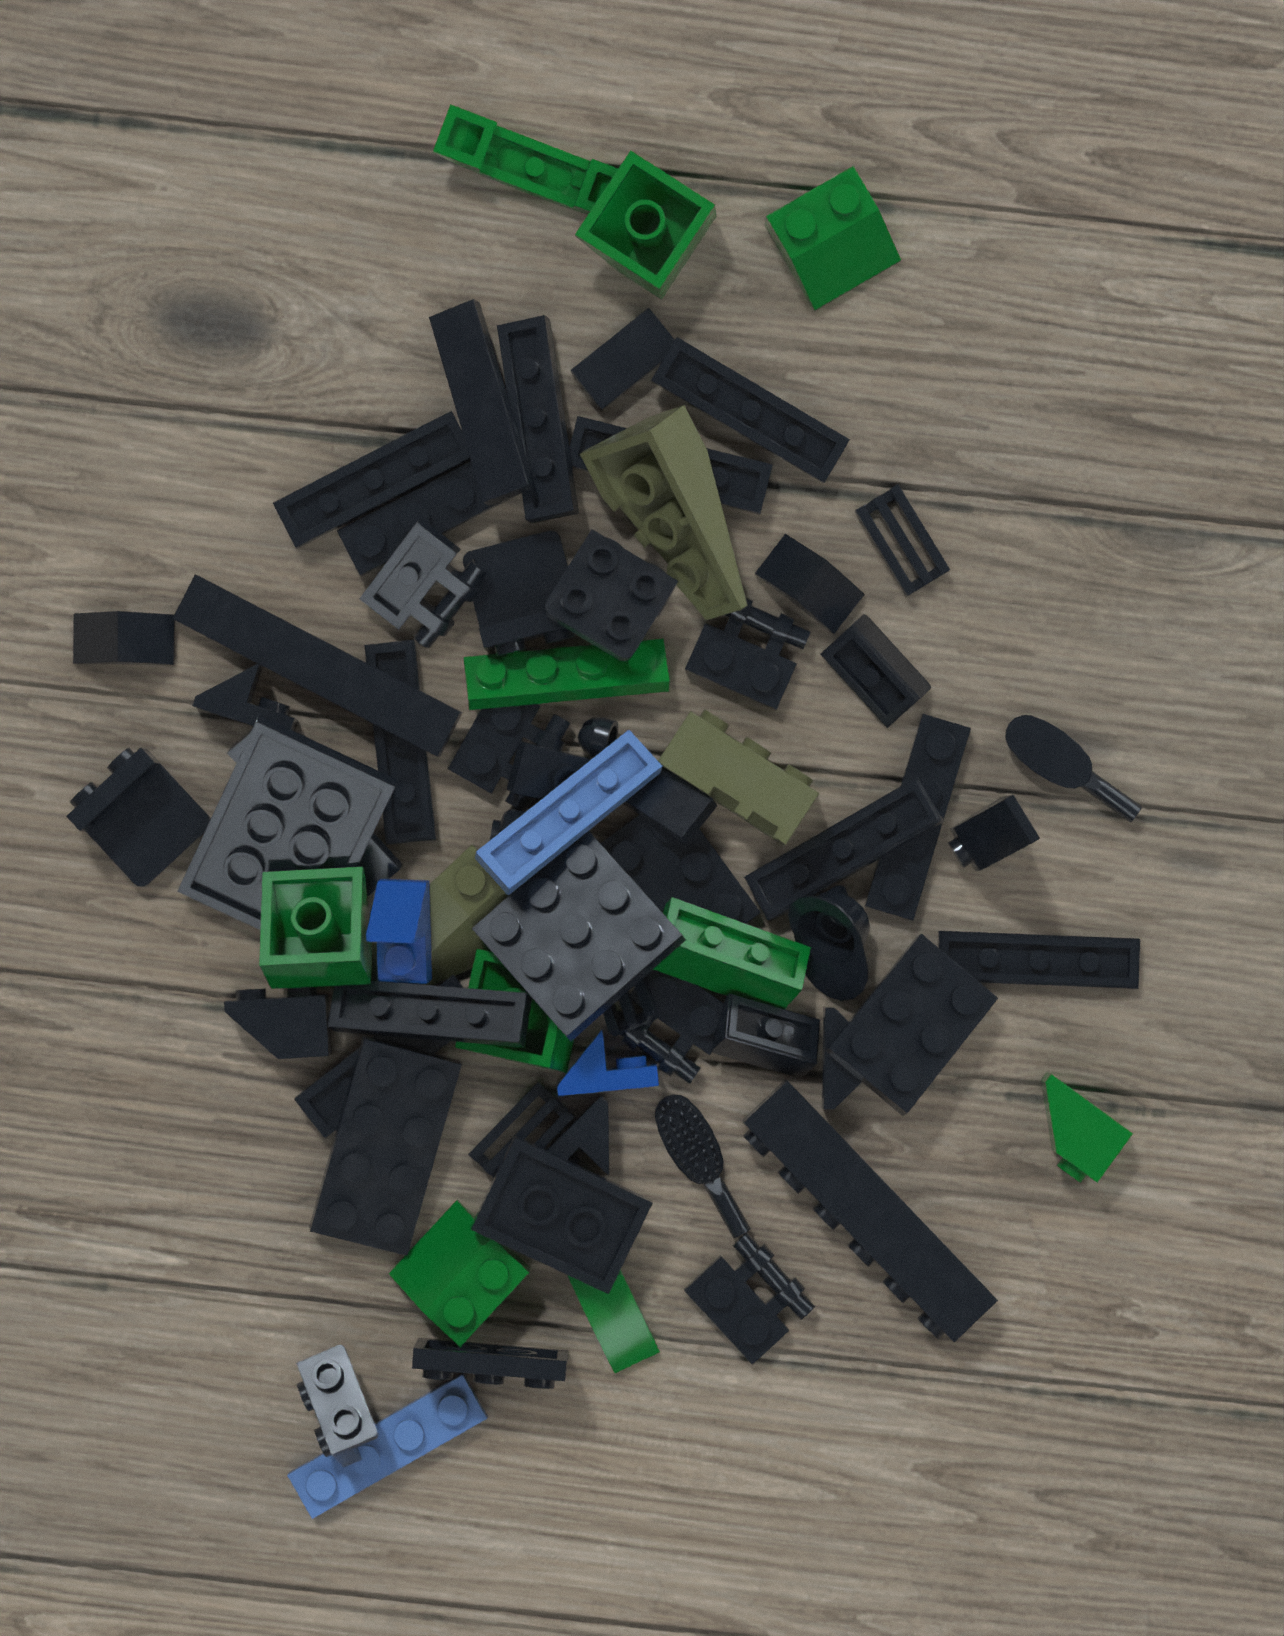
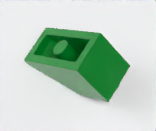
[1041,1072,1133,1183]

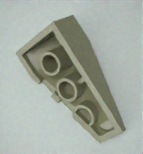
[580,405,747,620]
[331,845,514,989]

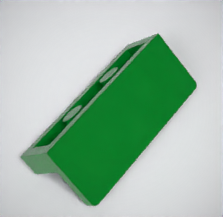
[653,897,811,1009]

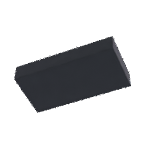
[571,308,675,411]
[623,766,717,845]

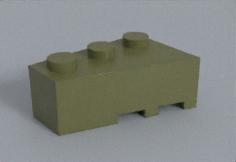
[658,709,819,845]

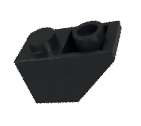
[224,987,332,1059]

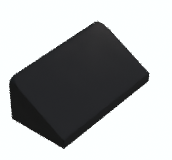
[820,614,931,728]
[712,993,820,1077]

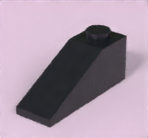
[948,794,1040,871]

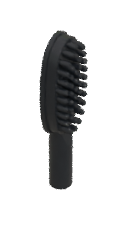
[1005,715,1142,823]
[655,1094,751,1239]

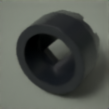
[577,717,618,757]

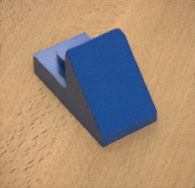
[366,879,432,984]
[557,1029,659,1096]

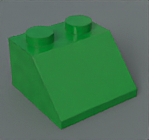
[575,150,717,300]
[764,166,901,311]
[259,867,372,989]
[455,949,574,1073]
[389,1199,531,1347]

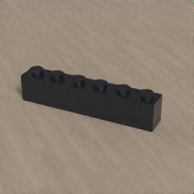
[743,1079,998,1342]

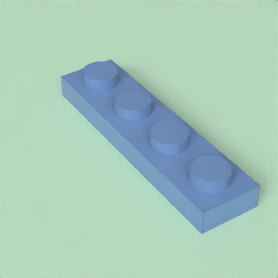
[475,730,662,895]
[287,1373,488,1519]

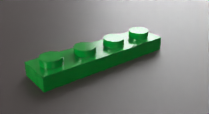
[464,638,670,710]

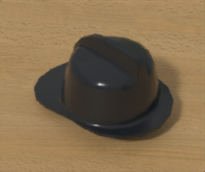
[788,885,870,1001]

